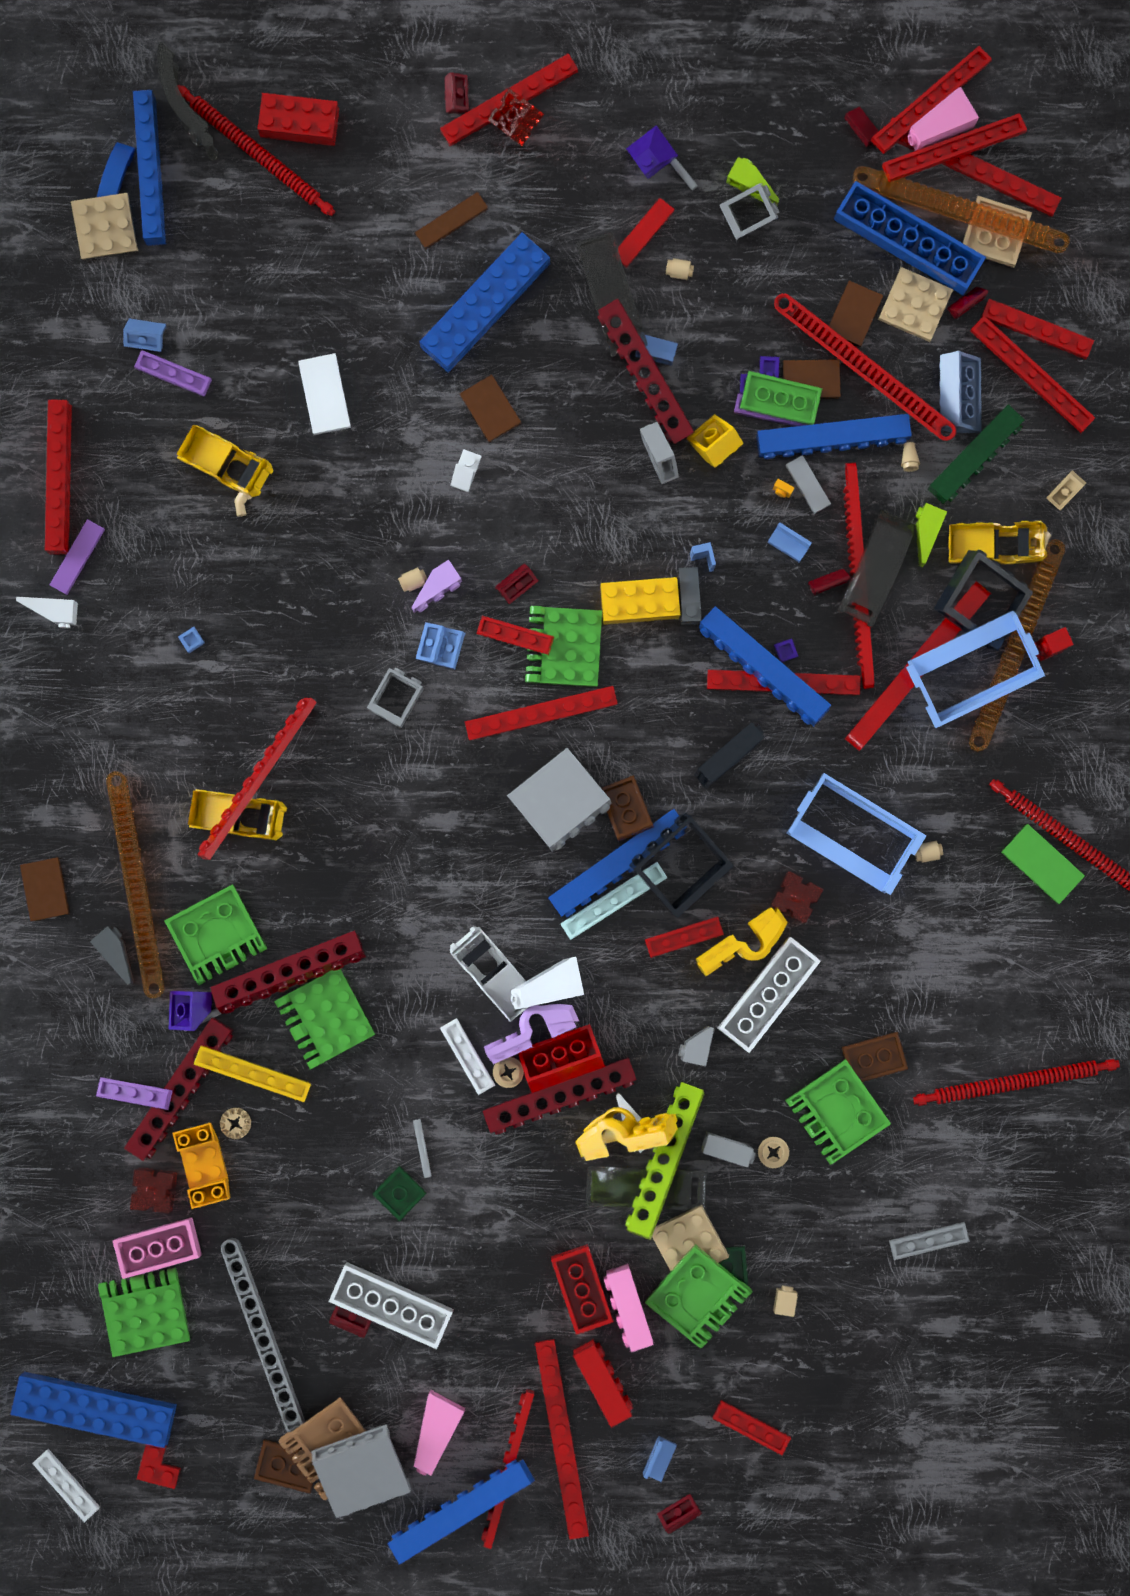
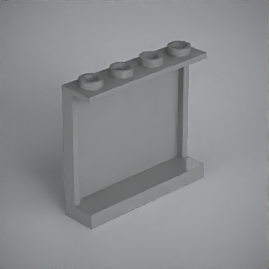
[507,748,612,851]
[312,1424,411,1518]

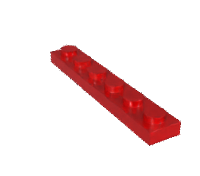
[981,299,1094,359]

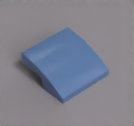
[416,622,465,669]

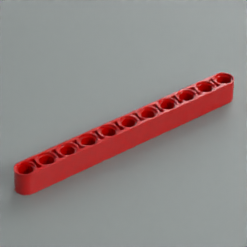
[845,581,991,751]

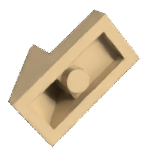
[1047,470,1086,511]

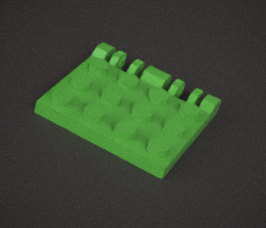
[525,606,602,687]
[165,884,267,985]
[274,969,376,1070]
[785,1059,891,1165]
[645,1244,752,1348]
[98,1267,190,1357]

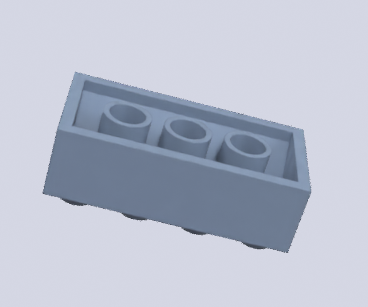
[939,351,981,433]

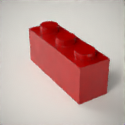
[1035,627,1074,662]

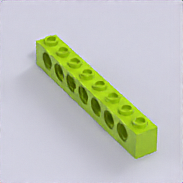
[625,1082,704,1240]

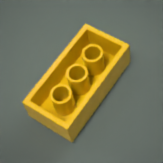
[600,577,680,625]

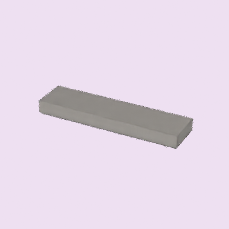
[889,1222,970,1260]

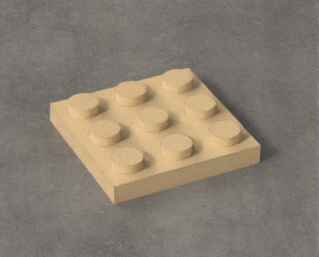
[71,193,138,259]
[963,196,1032,267]
[878,267,953,342]
[652,1204,729,1271]

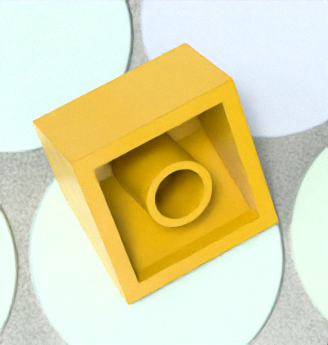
[686,414,744,468]

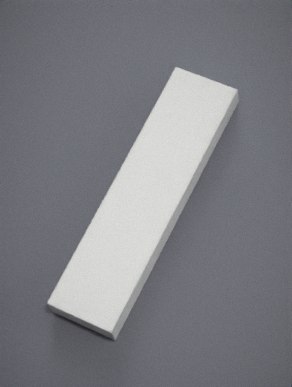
[440,1018,495,1095]
[32,1449,100,1522]

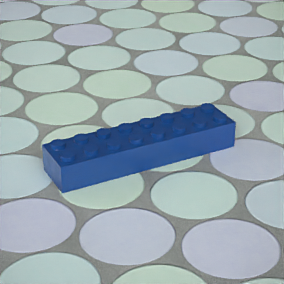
[834,181,986,295]
[420,232,550,373]
[11,1372,177,1448]

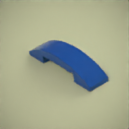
[97,142,135,197]

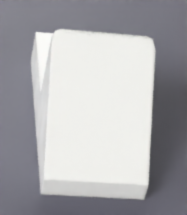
[451,449,482,492]

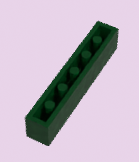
[927,404,1025,505]

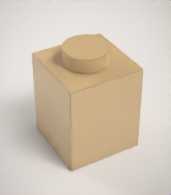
[773,1285,798,1317]

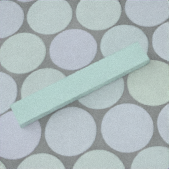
[561,862,667,940]

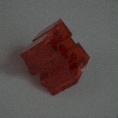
[488,88,544,146]
[770,871,823,924]
[130,1168,177,1213]

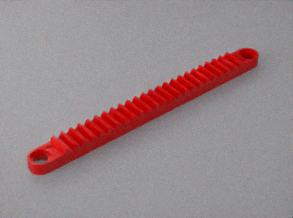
[774,294,957,441]
[843,463,874,689]

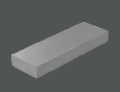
[786,455,831,514]

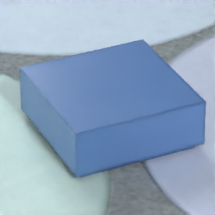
[178,627,205,653]

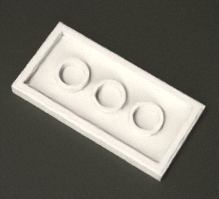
[298,353,351,435]

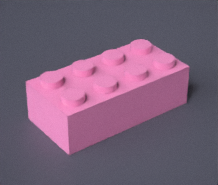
[113,1217,202,1279]
[604,1264,654,1352]

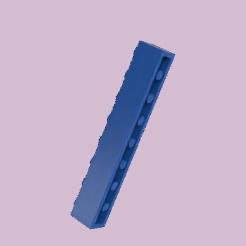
[133,90,166,246]
[756,414,912,459]
[699,606,831,727]
[548,809,687,917]
[388,1459,535,1565]

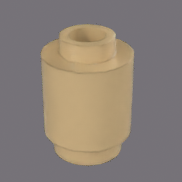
[666,258,694,280]
[398,567,427,592]
[915,841,943,863]

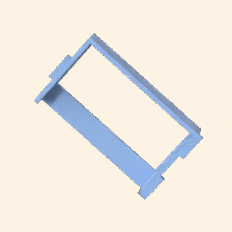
[906,611,1045,728]
[787,773,926,895]

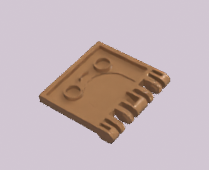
[279,1397,366,1500]

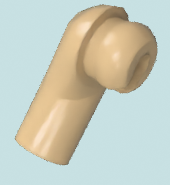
[234,492,252,517]

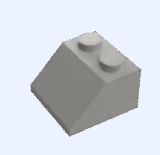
[678,1026,714,1066]

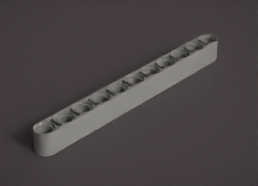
[221,1238,305,1433]

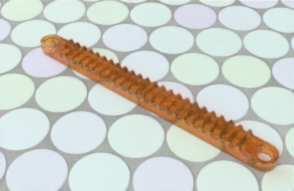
[853,166,1070,253]
[969,539,1065,752]
[106,771,164,998]

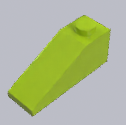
[726,157,779,206]
[915,503,947,567]

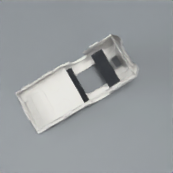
[450,927,530,1021]

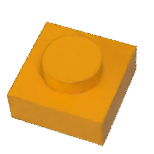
[773,479,795,498]

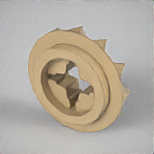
[493,1057,524,1088]
[220,1108,251,1139]
[758,1137,789,1168]

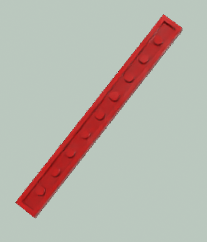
[891,117,1061,217]
[197,698,317,860]
[535,1339,589,1540]

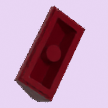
[445,72,469,113]
[845,106,879,147]
[947,287,988,319]
[495,564,539,604]
[809,569,851,595]
[329,1305,372,1338]
[657,1494,702,1534]

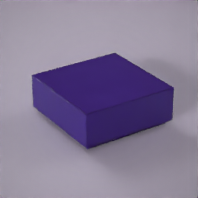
[774,639,798,663]

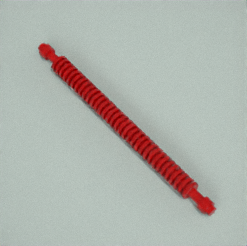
[175,85,335,216]
[989,779,1130,891]
[913,1059,1120,1106]

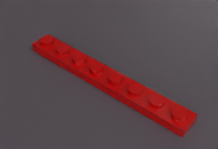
[871,46,992,154]
[440,53,578,146]
[882,113,1027,183]
[970,316,1095,433]
[707,670,860,696]
[465,686,618,741]
[481,1389,534,1549]

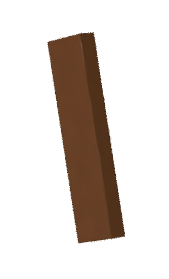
[415,192,488,250]

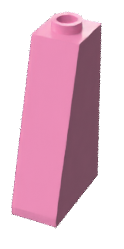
[907,87,979,151]
[414,1390,465,1476]

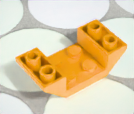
[173,1123,230,1209]

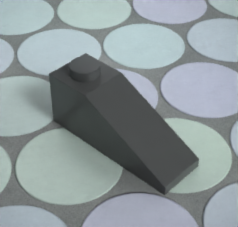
[679,567,701,625]
[90,926,134,985]

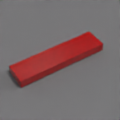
[612,198,675,268]
[476,616,554,655]
[645,916,724,958]
[712,1400,791,1455]

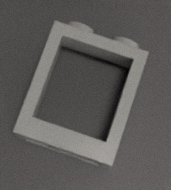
[720,183,779,239]
[367,668,424,728]
[701,1131,756,1168]

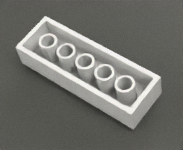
[717,937,821,1053]
[329,1262,453,1349]

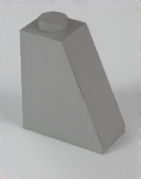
[640,422,679,484]

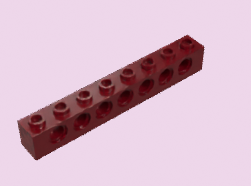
[597,298,695,444]
[210,930,366,1014]
[124,1017,233,1161]
[483,1057,637,1135]

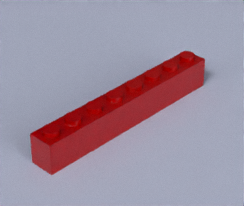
[45,400,72,555]

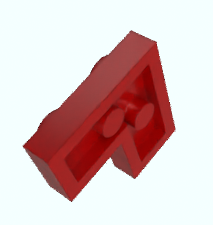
[137,1444,181,1489]

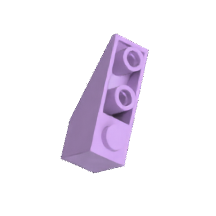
[412,560,462,613]

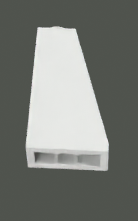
[511,957,584,1009]

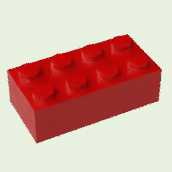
[258,93,339,146]
[518,1024,605,1093]
[551,1244,613,1335]
[573,1339,633,1427]

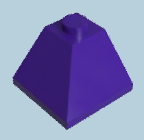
[626,125,678,179]
[169,991,212,1031]

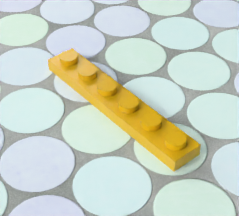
[194,1045,311,1102]

